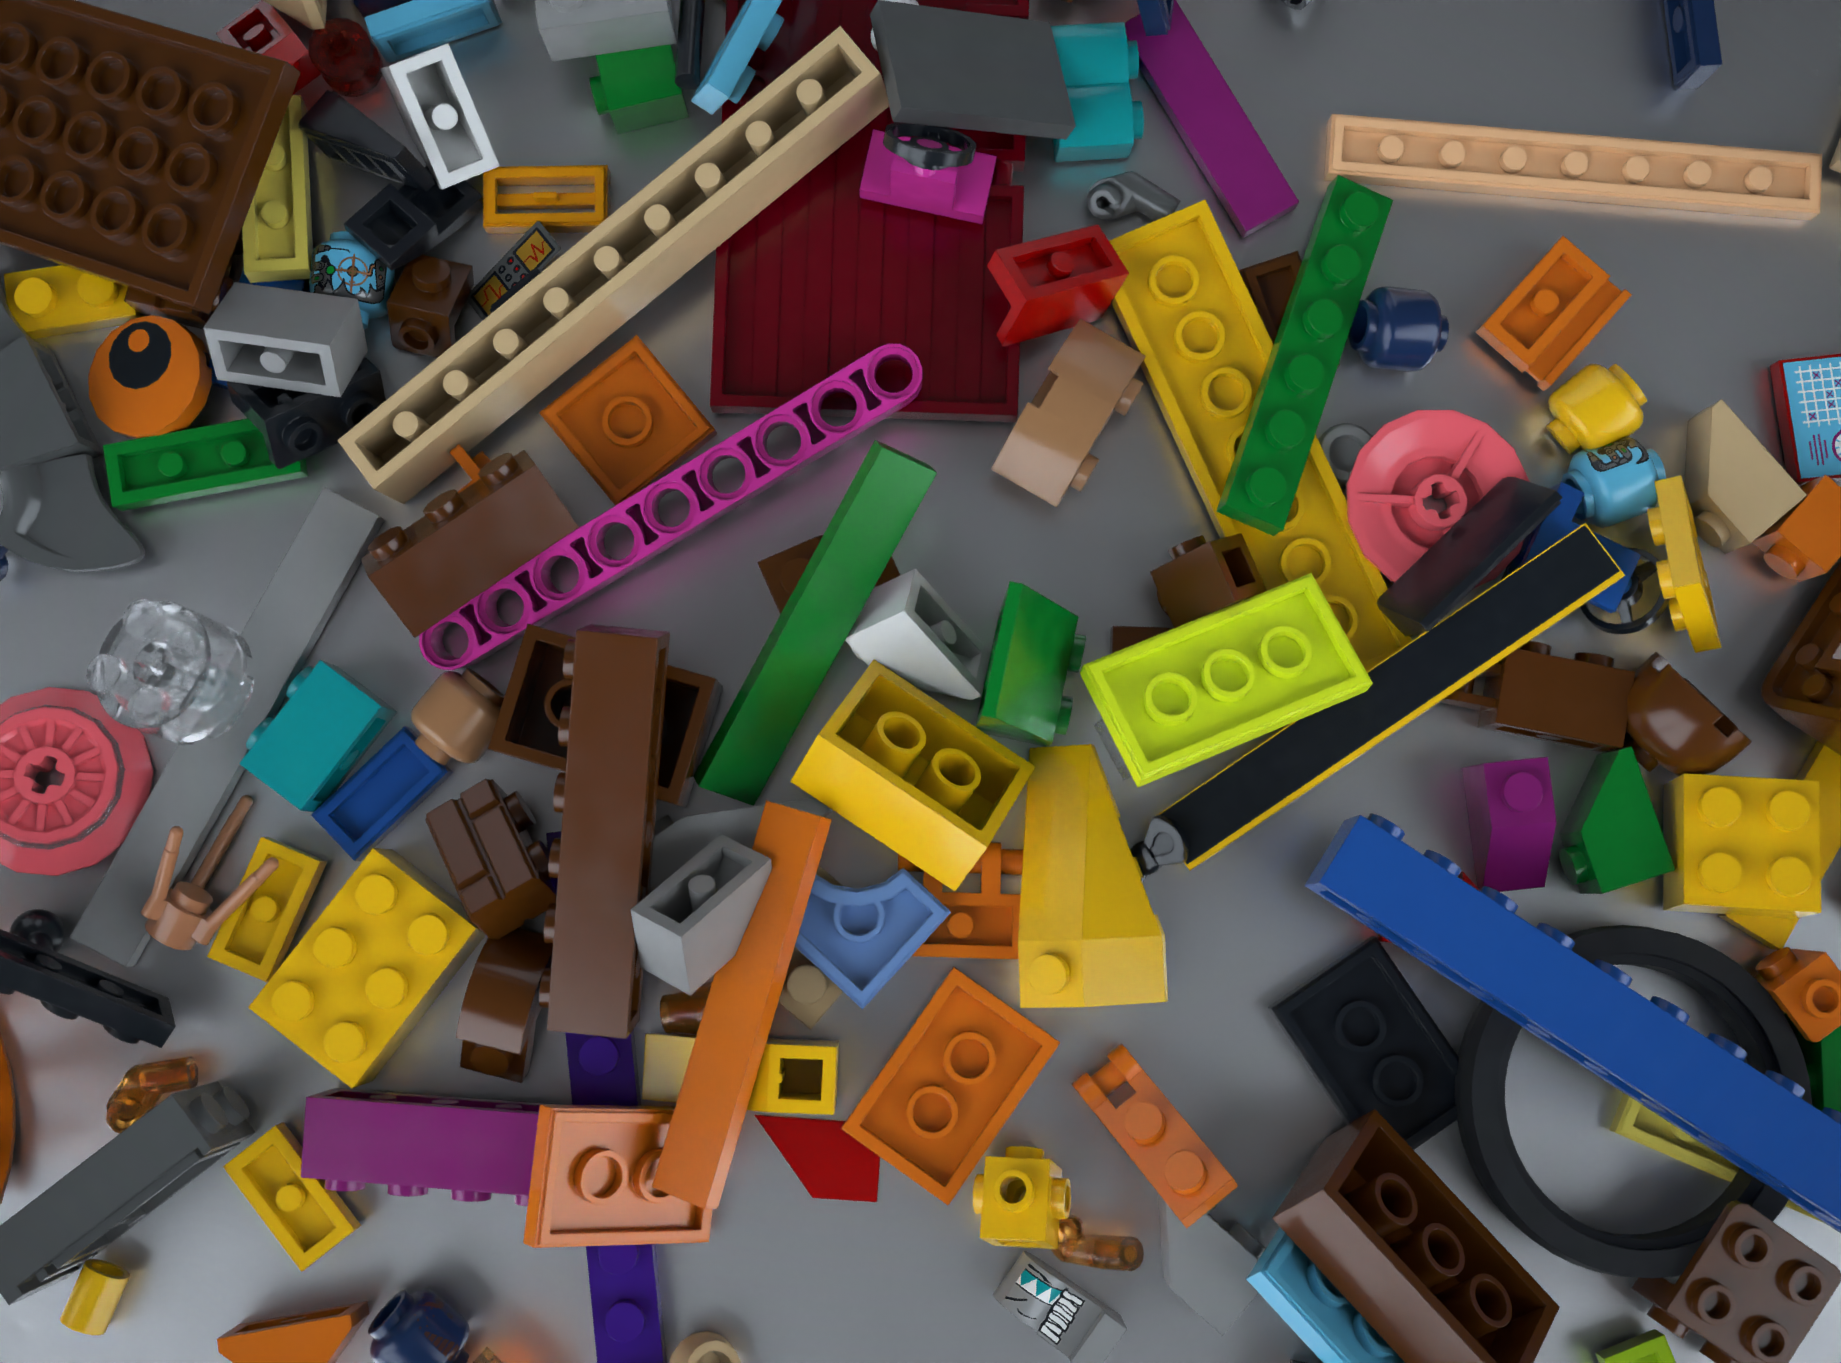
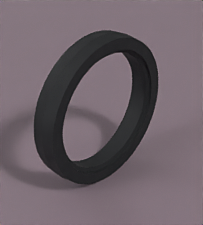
[1454,925,1812,1278]

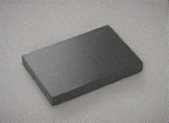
[870,0,1076,140]

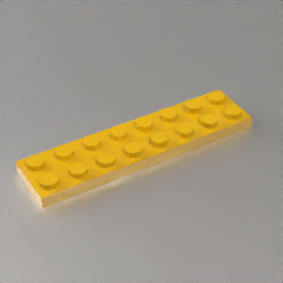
[1109,200,1412,672]

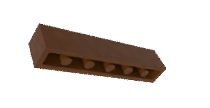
[539,624,670,1039]

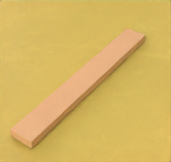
[1324,114,1822,221]

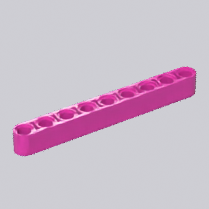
[419,343,923,670]

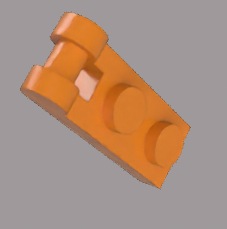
[1072,1044,1238,1229]

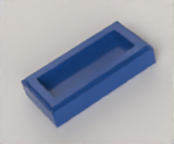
[311,726,453,861]

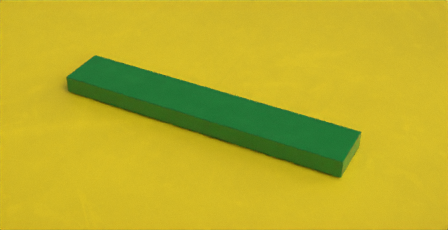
[693,440,937,806]

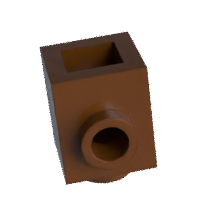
[1150,533,1267,628]

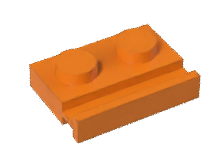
[1475,236,1632,391]

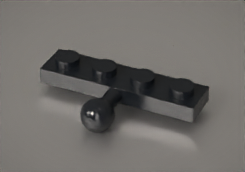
[0,909,176,1048]

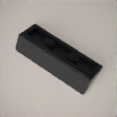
[1376,477,1562,637]

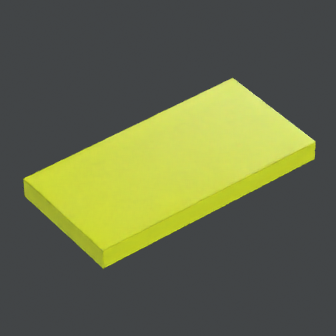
[1080,573,1373,787]

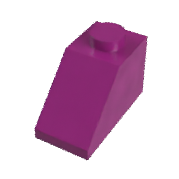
[1462,757,1557,892]

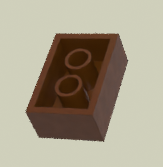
[488,624,723,808]

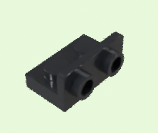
[227,357,386,469]

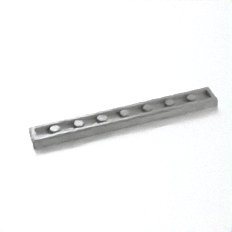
[70,487,385,967]

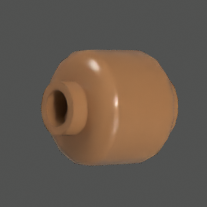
[411,668,505,766]

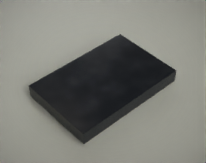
[1268,936,1459,1150]

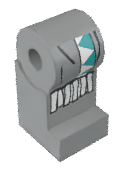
[993,1251,1127,1363]

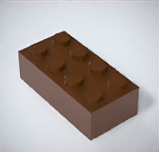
[1272,1109,1560,1363]

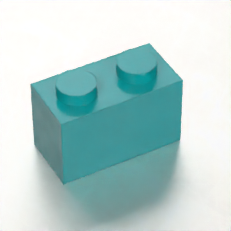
[239,660,397,812]

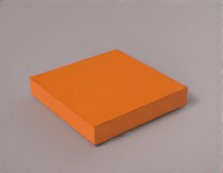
[539,335,717,506]

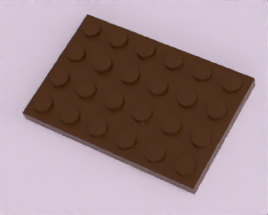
[0,0,301,314]

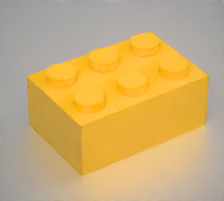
[790,660,1035,891]
[248,848,486,1089]

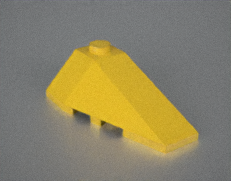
[1018,744,1168,1008]

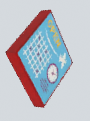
[1770,354,1841,485]

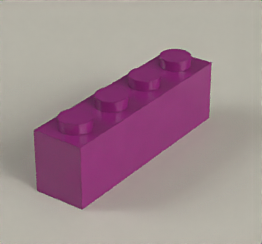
[301,1088,556,1206]

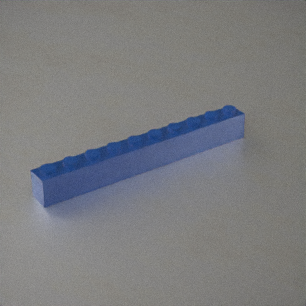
[1304,813,1841,1233]

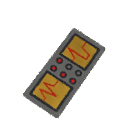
[467,221,561,321]

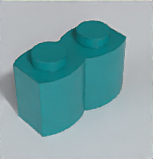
[1051,22,1144,162]

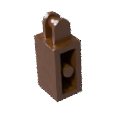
[1440,641,1635,752]

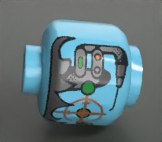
[309,231,395,329]
[1562,436,1666,528]

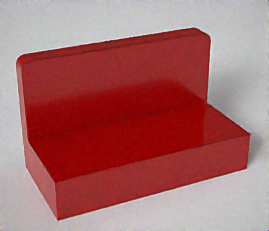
[987,224,1129,346]

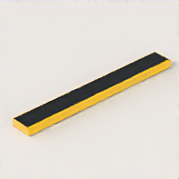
[1156,523,1625,871]

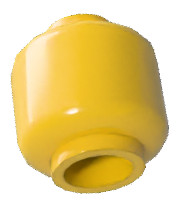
[1546,364,1647,455]

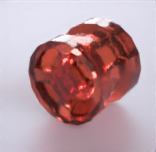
[308,18,383,97]

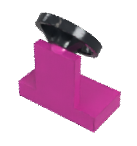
[859,122,997,224]

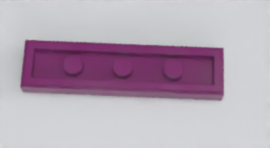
[1124,0,1299,238]

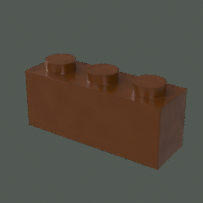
[361,450,579,638]

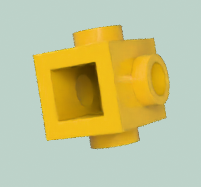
[973,1146,1071,1249]

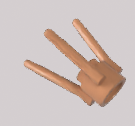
[140,795,279,951]

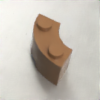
[991,319,1145,507]

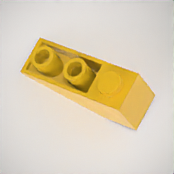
[642,1033,839,1115]

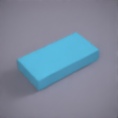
[364,0,502,63]

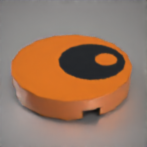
[88,315,212,439]

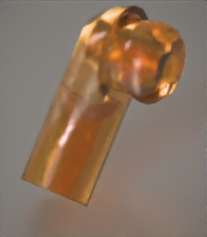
[105,1056,198,1134]
[1051,1215,1144,1271]

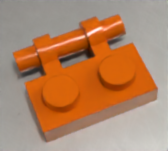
[898,842,1023,959]

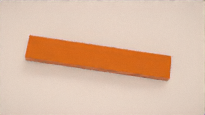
[652,800,832,1209]

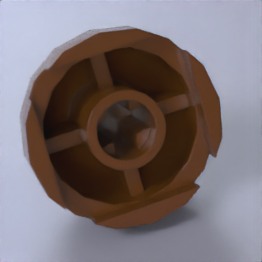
[1623,651,1752,776]

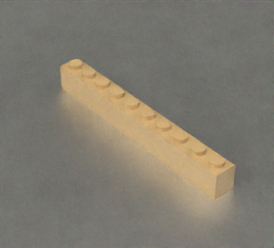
[337,26,889,504]

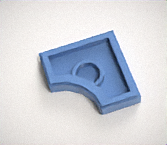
[795,868,951,1010]

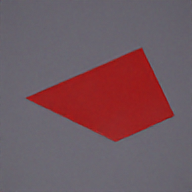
[755,1115,880,1202]

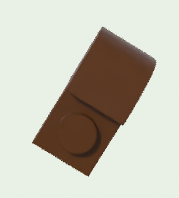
[456,927,553,1083]

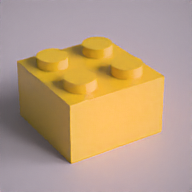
[1663,773,1821,919]

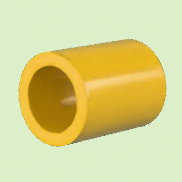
[60,1259,130,1335]

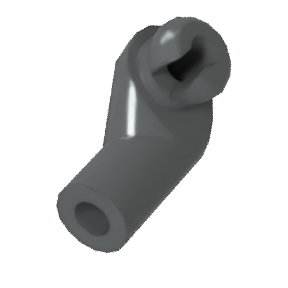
[1087,171,1180,221]

